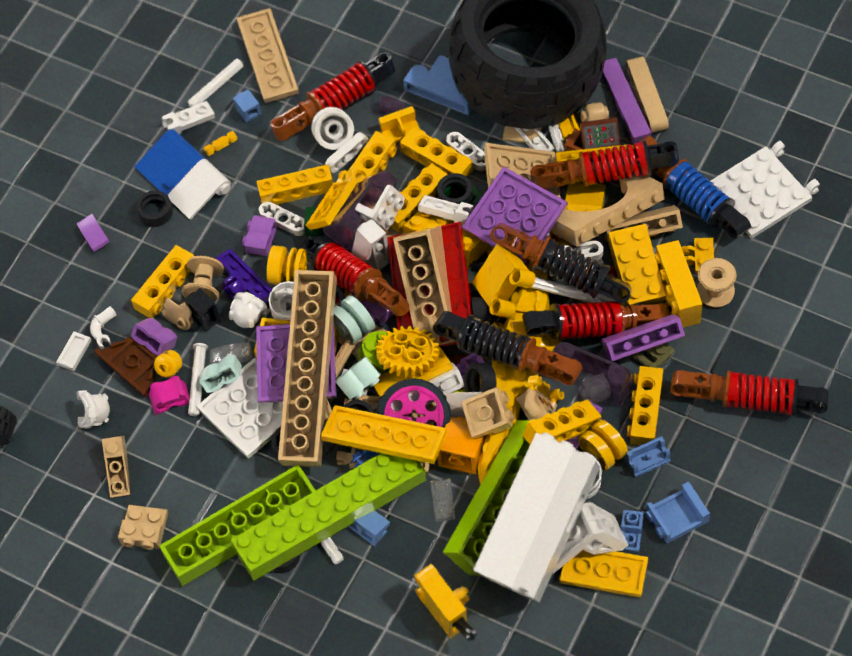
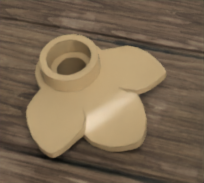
[162,298,193,330]

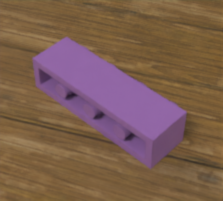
[601,314,685,361]

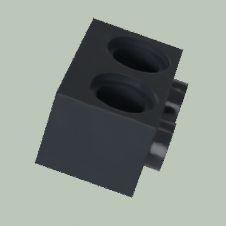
[186,288,221,332]

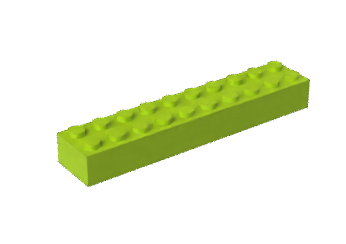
[231,453,426,581]

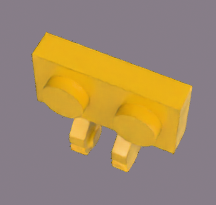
[681,238,714,275]

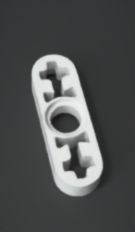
[325,132,369,173]
[446,132,486,171]
[259,202,305,236]

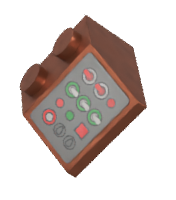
[580,117,620,149]

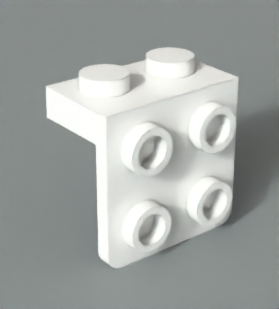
[355,184,405,231]

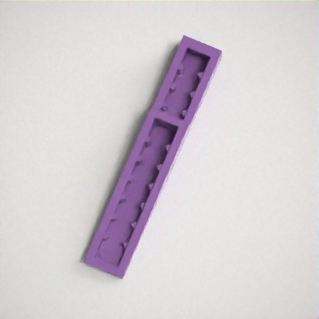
[602,58,651,144]

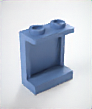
[645,481,710,544]

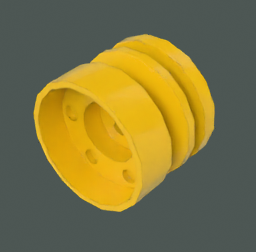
[267,245,308,285]

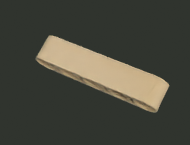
[625,56,669,133]

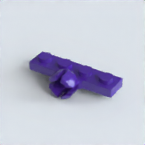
[216,249,272,306]

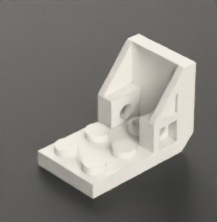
[553,502,628,574]

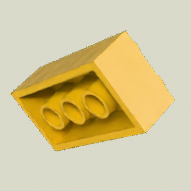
[403,211,487,269]
[607,224,666,306]
[655,240,702,327]

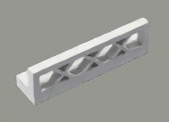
[391,362,464,416]

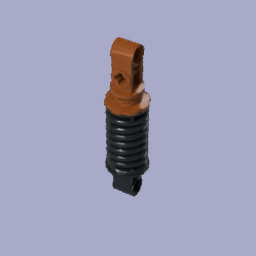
[490,223,632,303]
[433,311,583,385]

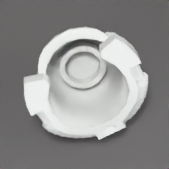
[229,292,270,328]
[77,390,110,429]

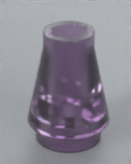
[379,95,406,113]

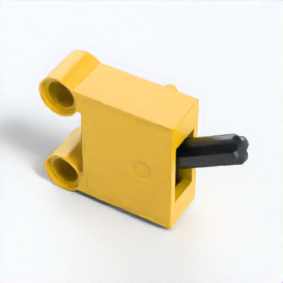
[469,244,535,319]
[414,564,477,641]

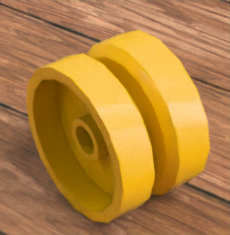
[578,419,628,471]

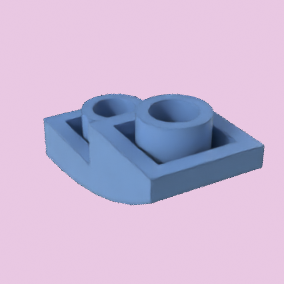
[618,510,644,555]

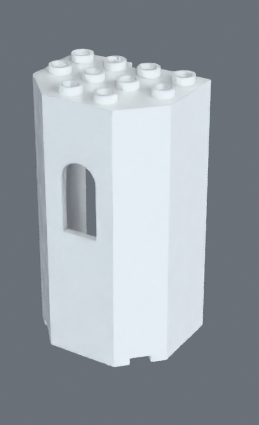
[474,432,600,602]

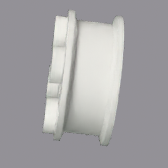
[311,107,354,150]

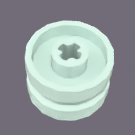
[333,295,375,344]

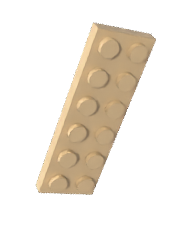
[237,8,299,103]

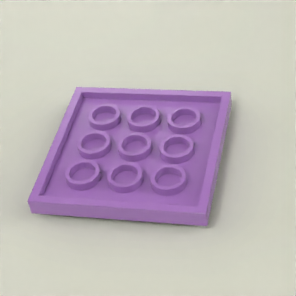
[462,166,568,266]
[256,322,337,403]

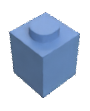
[233,89,262,123]

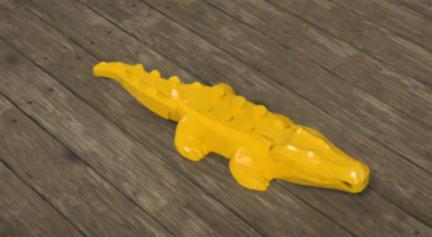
[478,261,561,485]

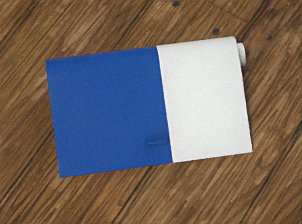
[134,129,231,220]

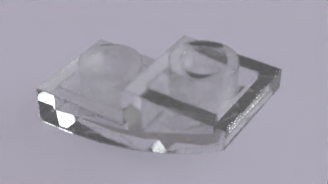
[210,343,251,364]
[430,478,456,522]

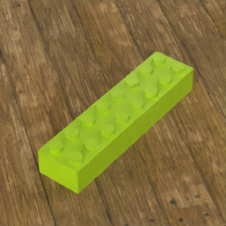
[443,420,530,576]
[159,465,316,586]

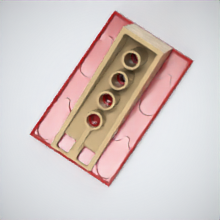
[387,221,472,347]

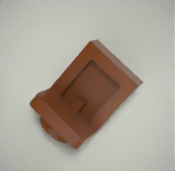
[565,129,582,151]

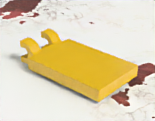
[305,167,365,230]

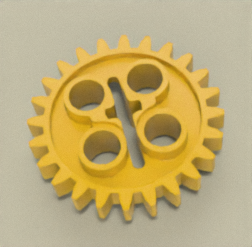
[376,326,440,377]

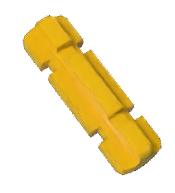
[203,131,237,156]

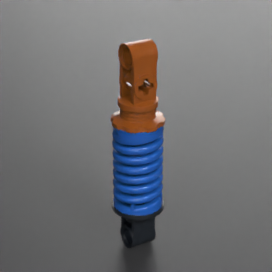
[637,136,751,239]

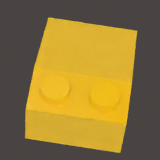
[565,182,606,212]

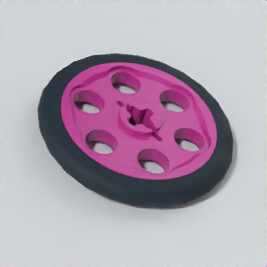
[377,378,451,428]

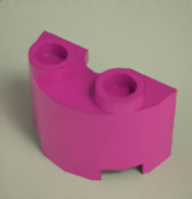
[149,376,190,415]

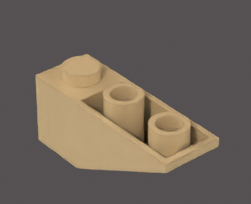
[102,436,130,498]

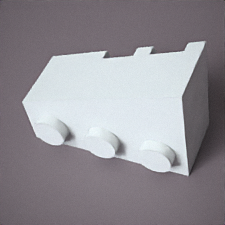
[352,218,390,270]

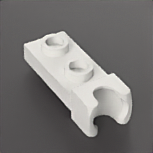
[162,101,215,134]
[418,195,474,226]

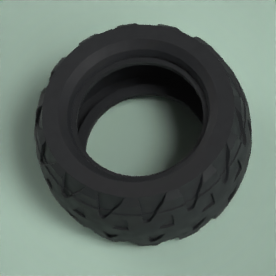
[448,0,607,129]

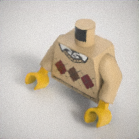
[516,375,564,420]

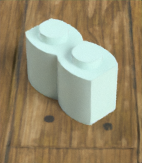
[200,355,242,393]
[335,356,380,400]

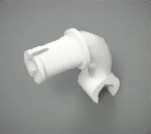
[90,306,117,350]

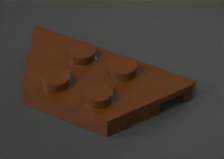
[94,337,157,398]

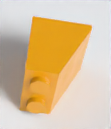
[437,416,487,475]

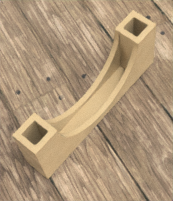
[550,172,664,247]

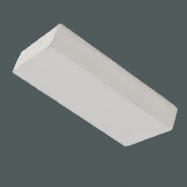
[56,332,92,371]

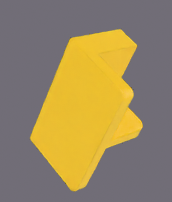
[379,106,421,142]

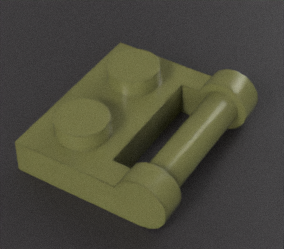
[630,343,675,368]

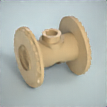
[182,256,224,302]
[697,258,737,308]

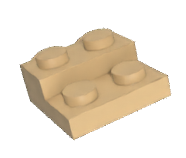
[461,387,515,439]
[118,505,168,550]

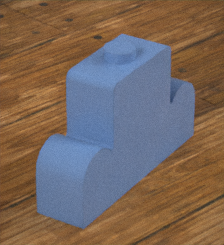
[404,55,472,115]

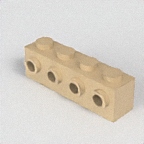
[604,205,683,243]

